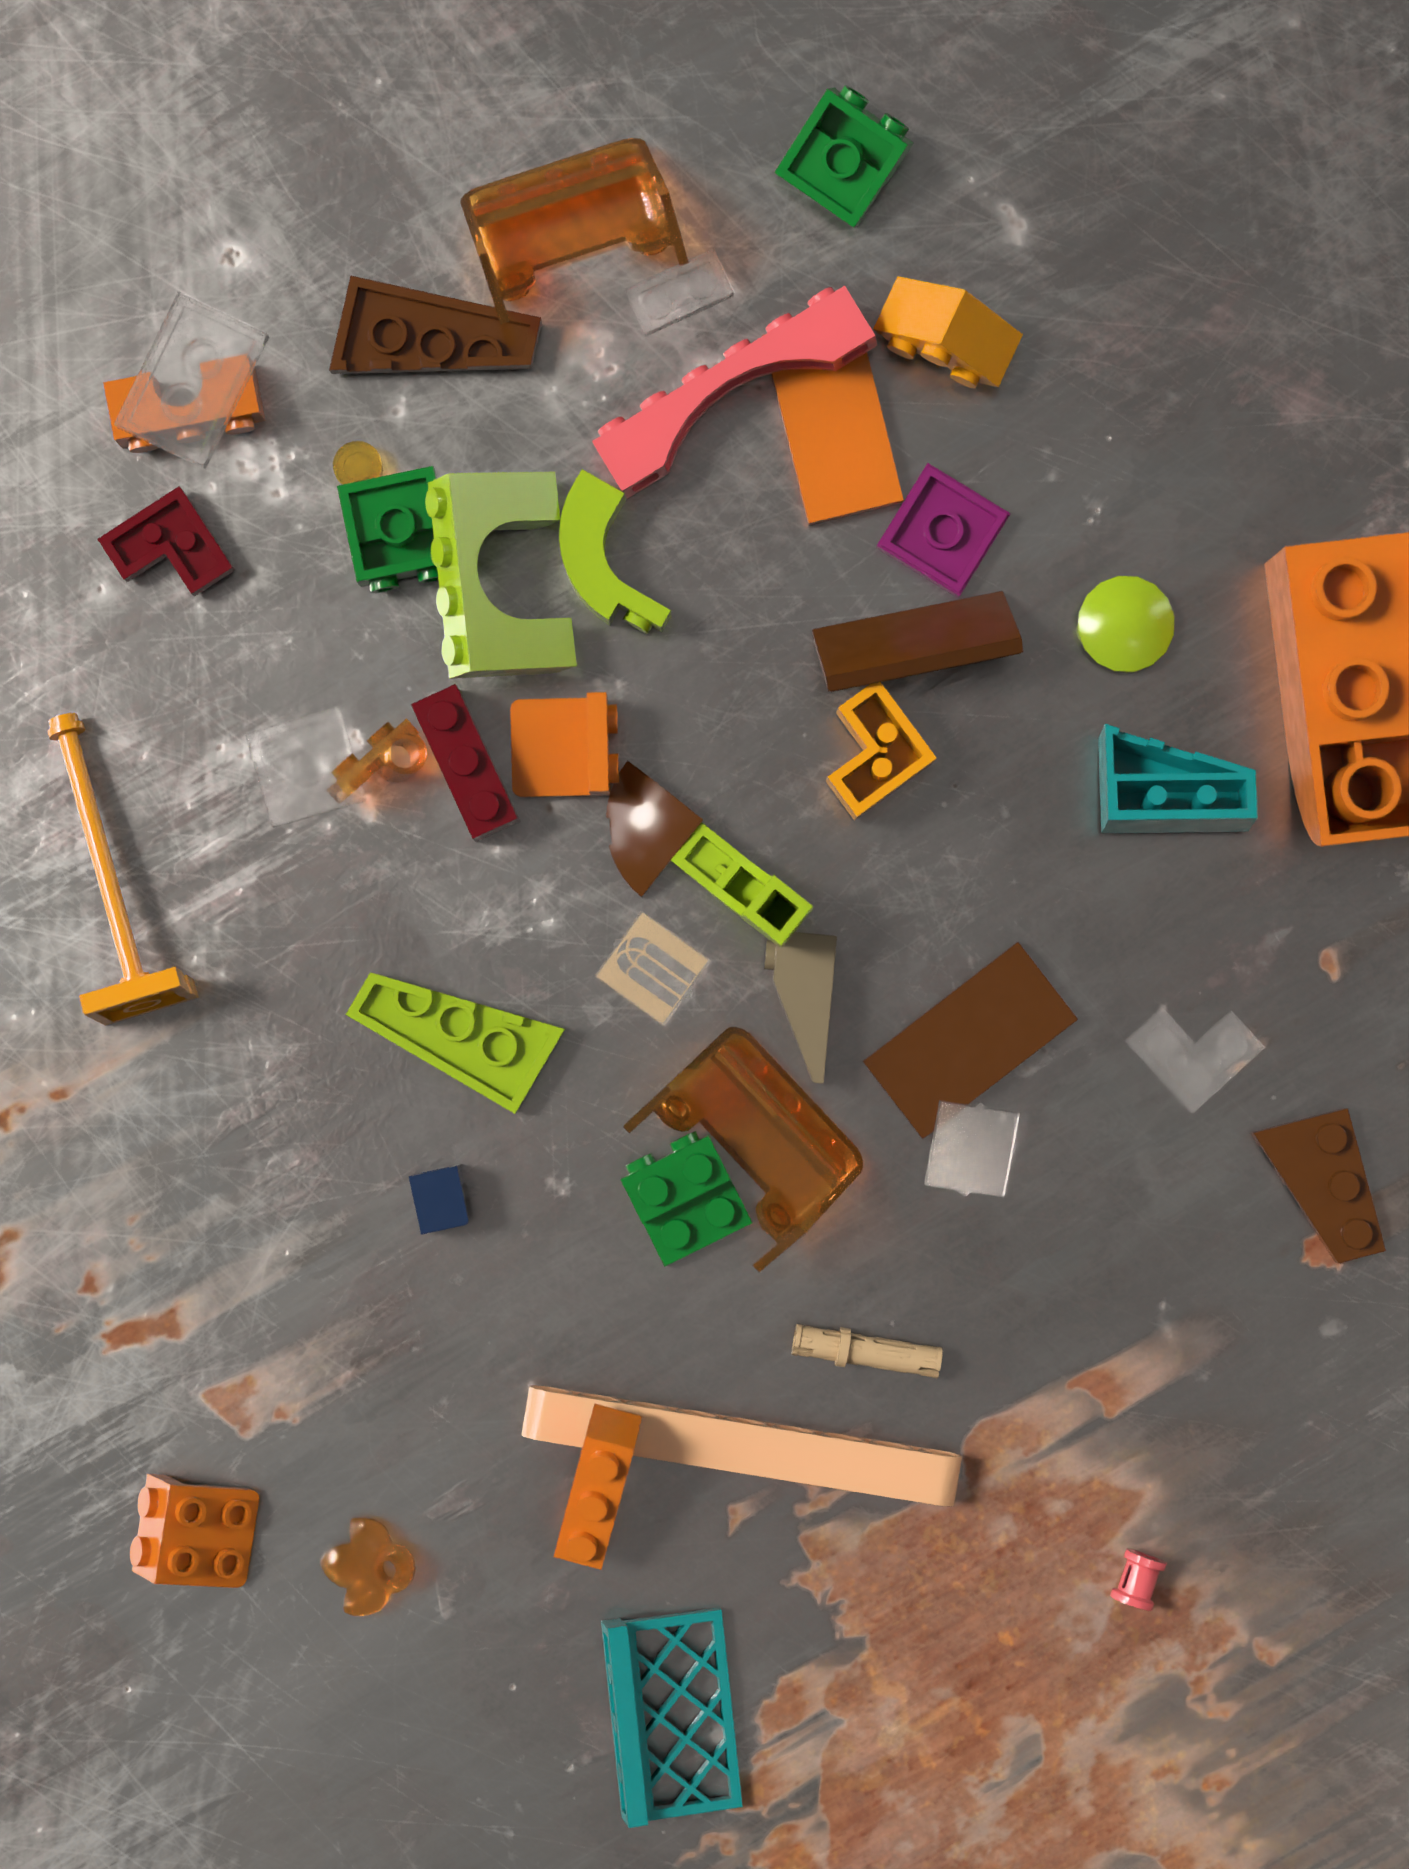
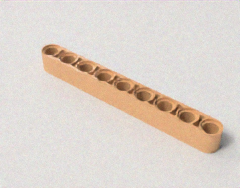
[521,1385,962,1506]

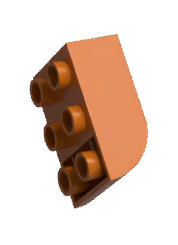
[1265,532,1409,846]

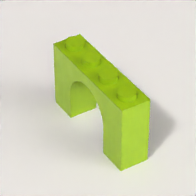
[425,471,577,679]

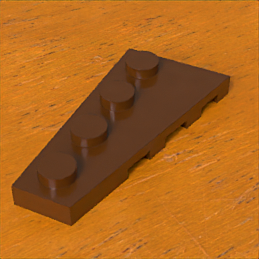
[329,276,542,374]

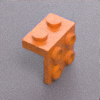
[510,692,619,798]
[130,1473,259,1588]

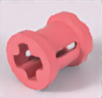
[1110,1548,1167,1611]

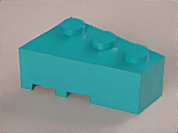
[1098,724,1258,833]

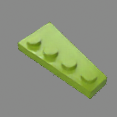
[345,972,565,1114]

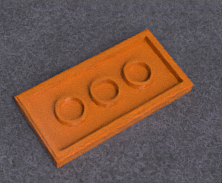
[762,334,904,526]

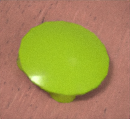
[1077,576,1175,673]

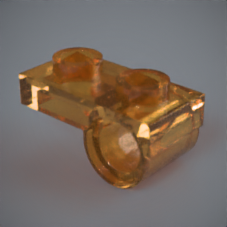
[326,718,427,804]

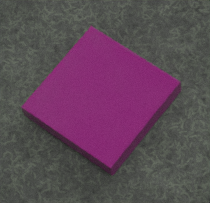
[876,463,1011,599]

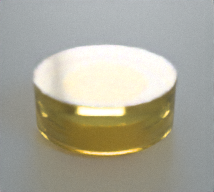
[333,441,383,485]

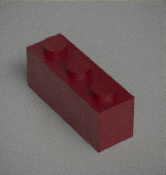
[411,684,521,842]

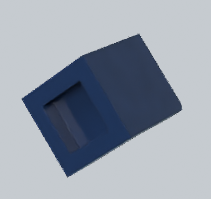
[409,1164,469,1235]

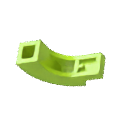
[559,469,671,634]
[671,822,814,948]

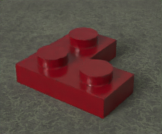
[98,486,235,597]

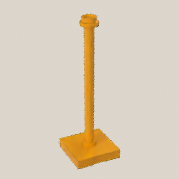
[47,713,199,1026]

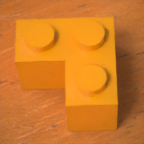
[873,276,1023,389]
[825,682,937,821]

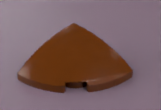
[606,760,703,898]

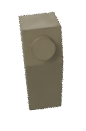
[764,932,837,1084]

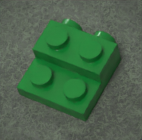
[774,85,914,228]
[337,466,439,593]
[620,1131,752,1267]

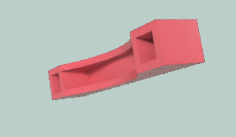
[592,286,877,499]

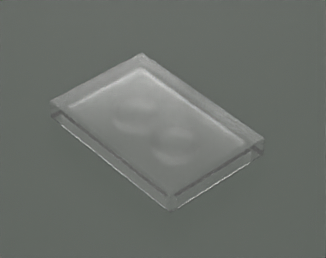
[114,291,269,470]

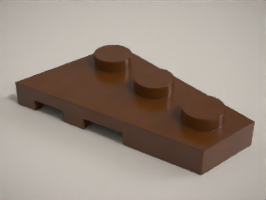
[1250,1108,1386,1264]

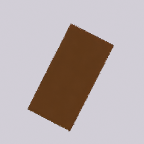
[812,591,1023,692]
[862,942,1078,1139]

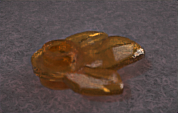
[320,1517,416,1616]

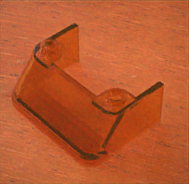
[460,138,689,324]
[623,1027,863,1272]

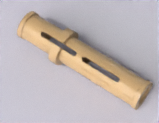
[792,1324,943,1379]

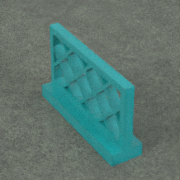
[601,1608,743,1828]

